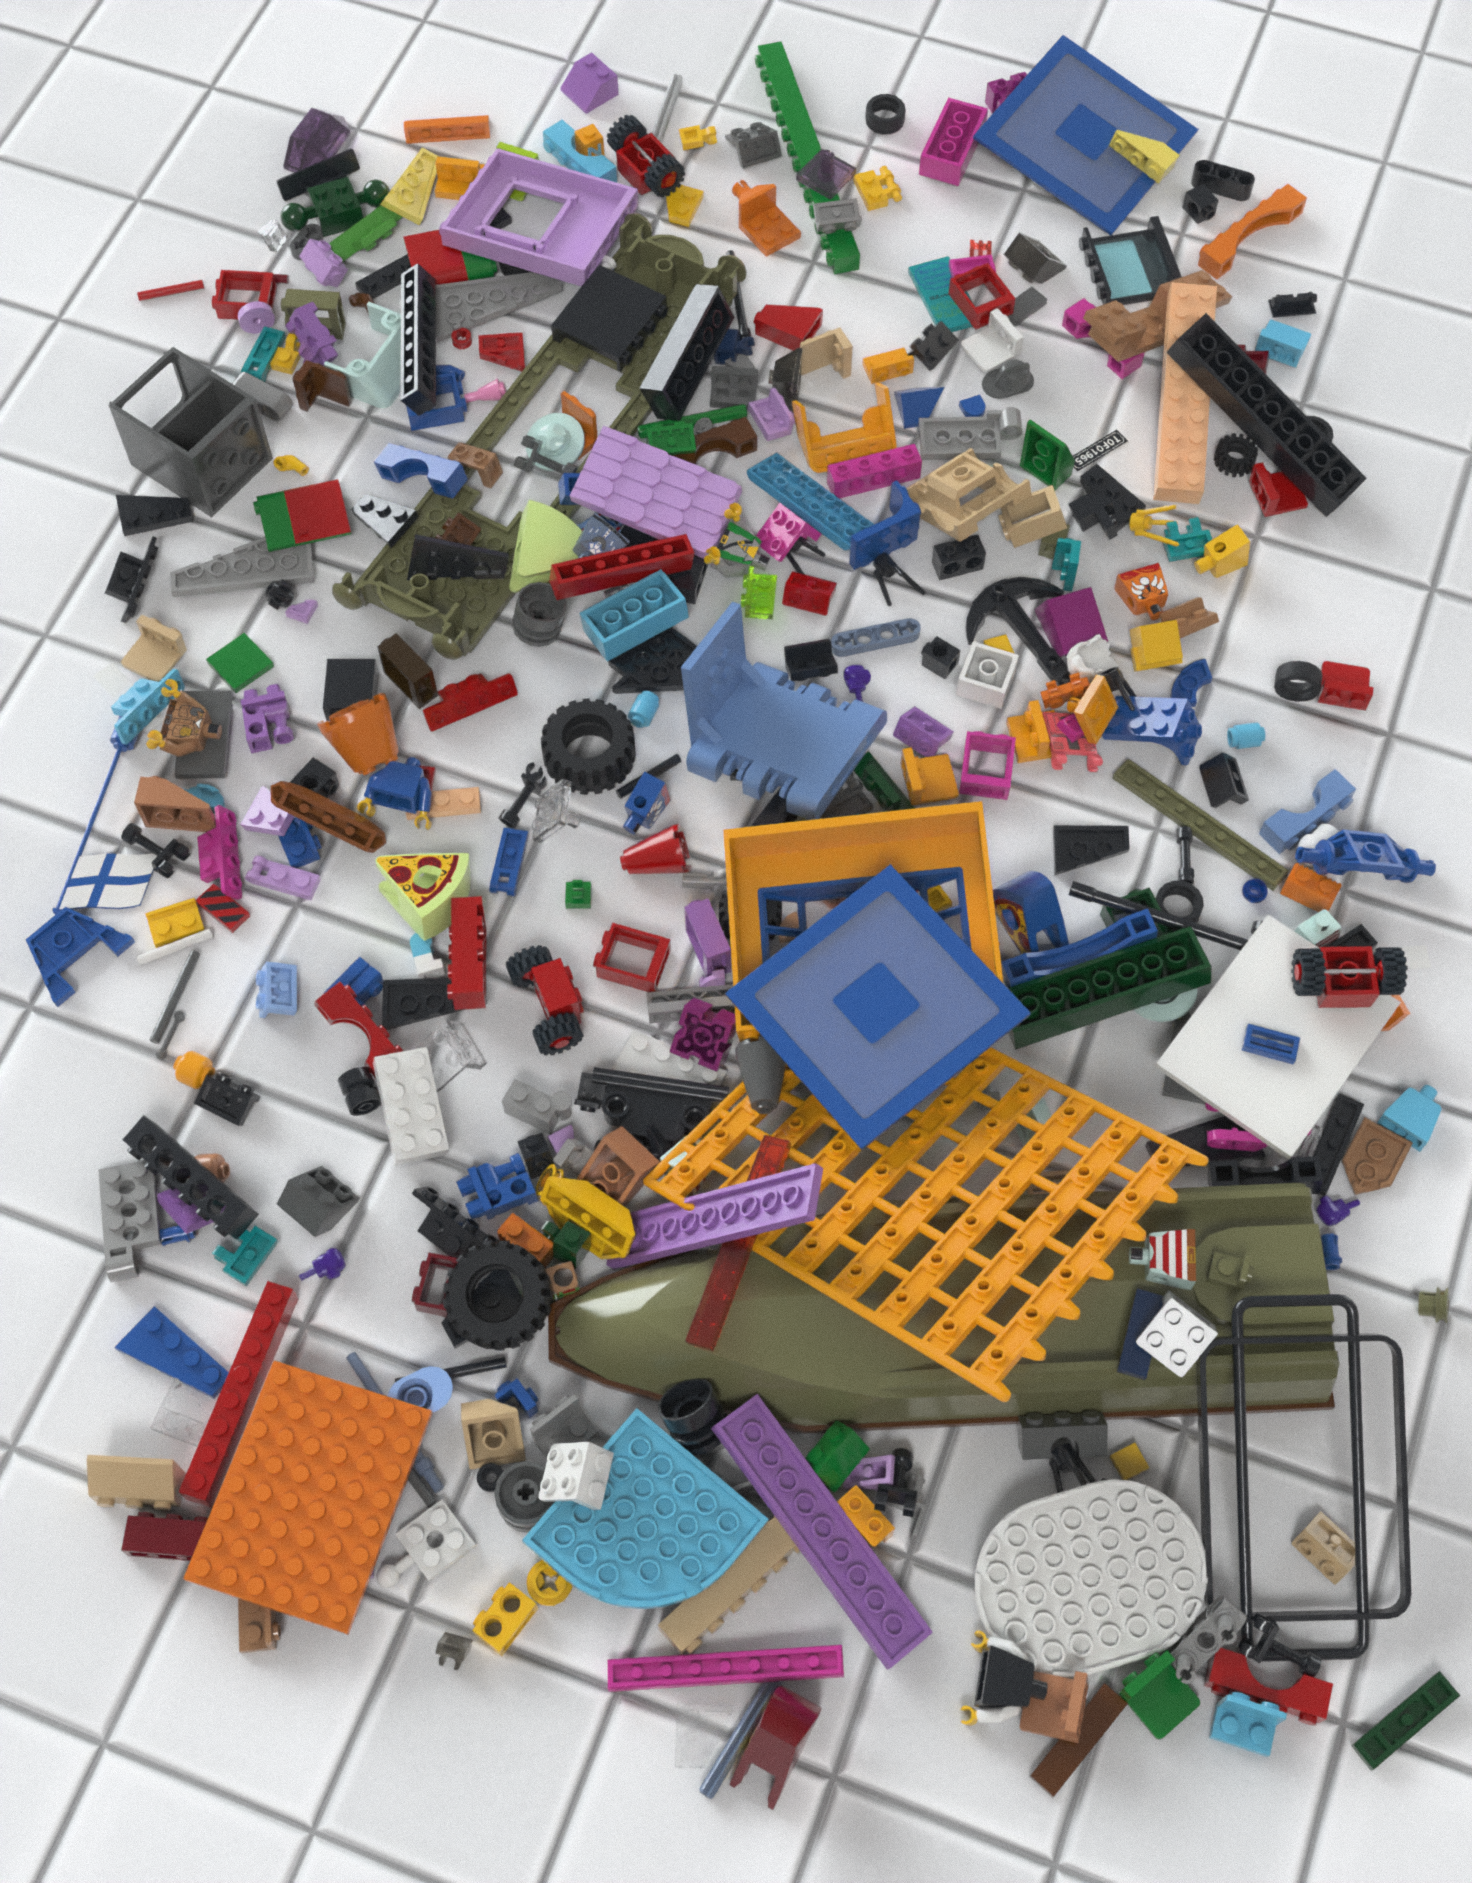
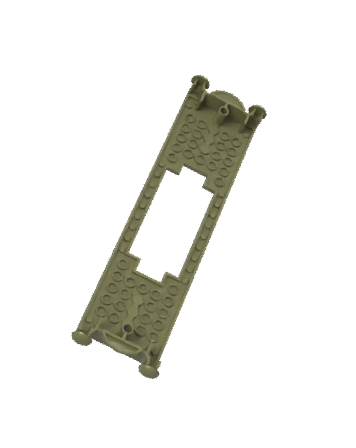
[332,213,747,660]

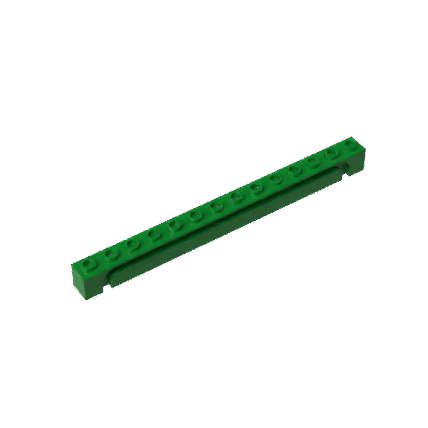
[755,41,860,275]

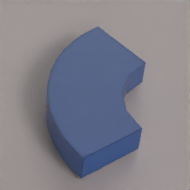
[1170,659,1212,707]

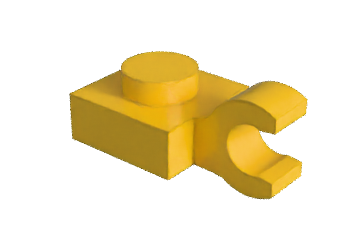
[679,125,717,151]
[270,333,301,375]

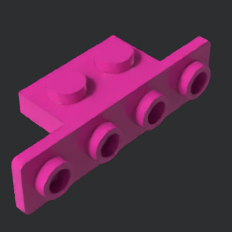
[197,805,242,900]

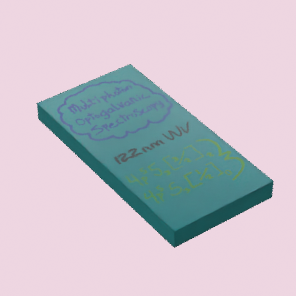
[908,256,973,332]

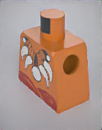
[1114,562,1168,620]

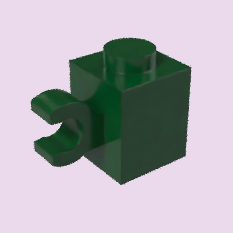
[541,1221,591,1269]

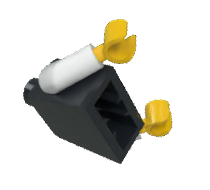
[960,1630,1048,1726]

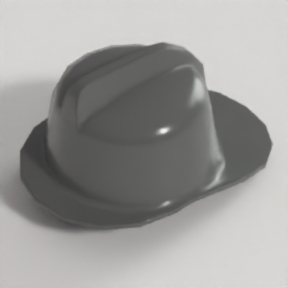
[982,359,1034,399]

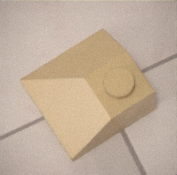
[461,1399,526,1470]

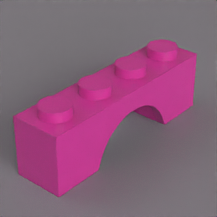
[1062,298,1145,379]

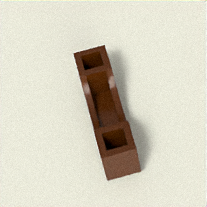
[671,417,757,465]

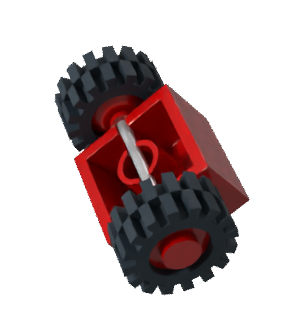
[607,115,685,197]
[506,945,584,1056]
[1291,946,1408,1008]

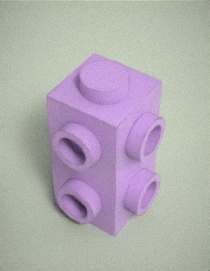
[299,239,348,287]

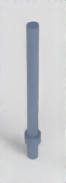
[346,1352,444,1493]

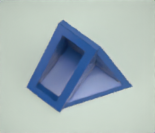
[894,387,945,429]

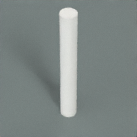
[136,928,213,965]

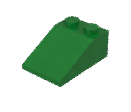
[1019,419,1075,491]

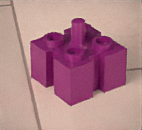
[985,72,1027,113]
[669,997,736,1072]

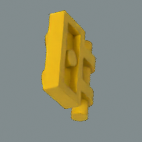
[853,166,902,211]

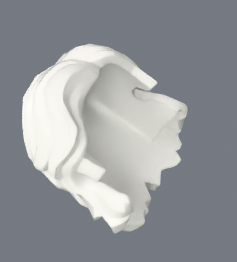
[1066,634,1119,683]

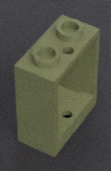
[281,289,346,340]

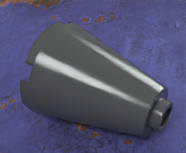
[735,1036,786,1114]

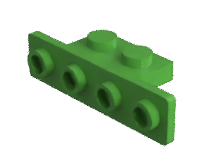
[329,205,402,262]

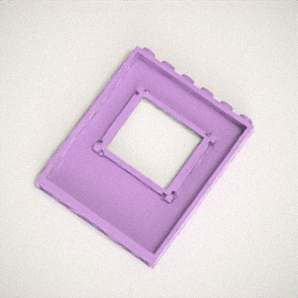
[439,148,638,286]

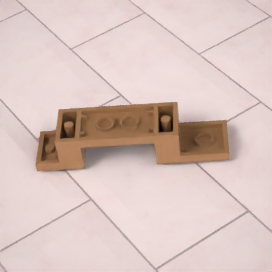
[1083,270,1233,362]

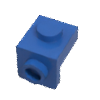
[494,1378,539,1418]

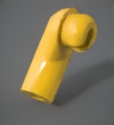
[273,455,309,476]

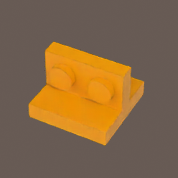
[434,156,485,200]
[1006,700,1055,763]

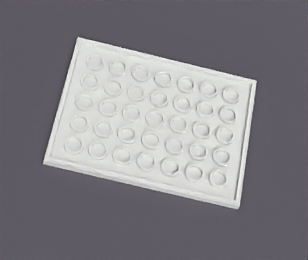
[1154,914,1401,1160]

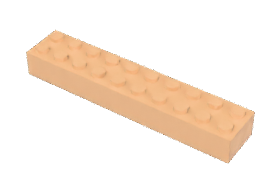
[1153,282,1217,504]

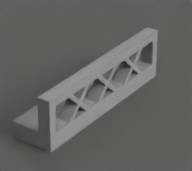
[646,984,735,1024]

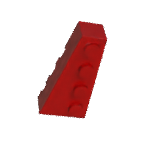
[447,896,487,1010]

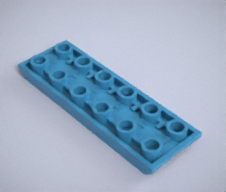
[747,453,874,550]

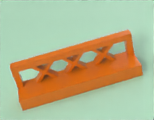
[404,115,490,144]

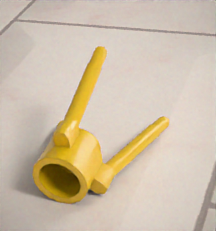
[1130,505,1179,547]

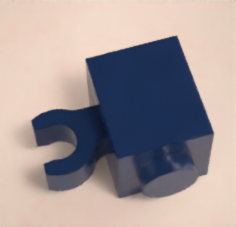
[714,329,755,365]

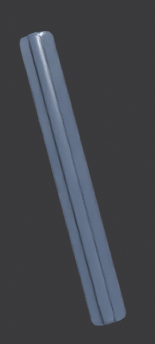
[699,1681,784,1799]

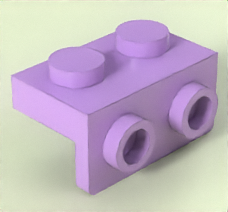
[748,388,795,441]

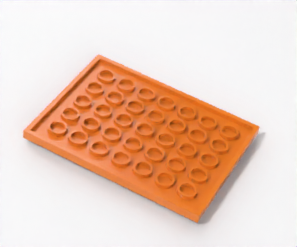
[183,1360,433,1635]

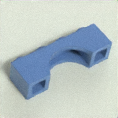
[1259,769,1356,854]

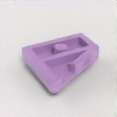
[241,786,294,836]

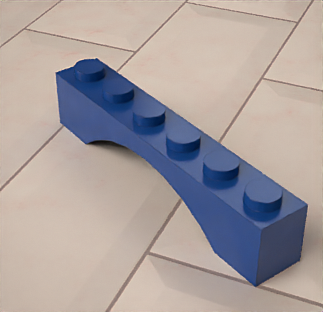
[1001,908,1158,988]

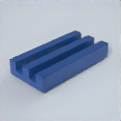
[1242,1023,1300,1064]

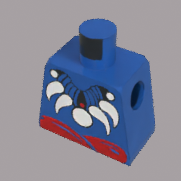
[623,771,671,835]

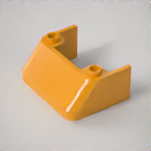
[792,382,897,473]

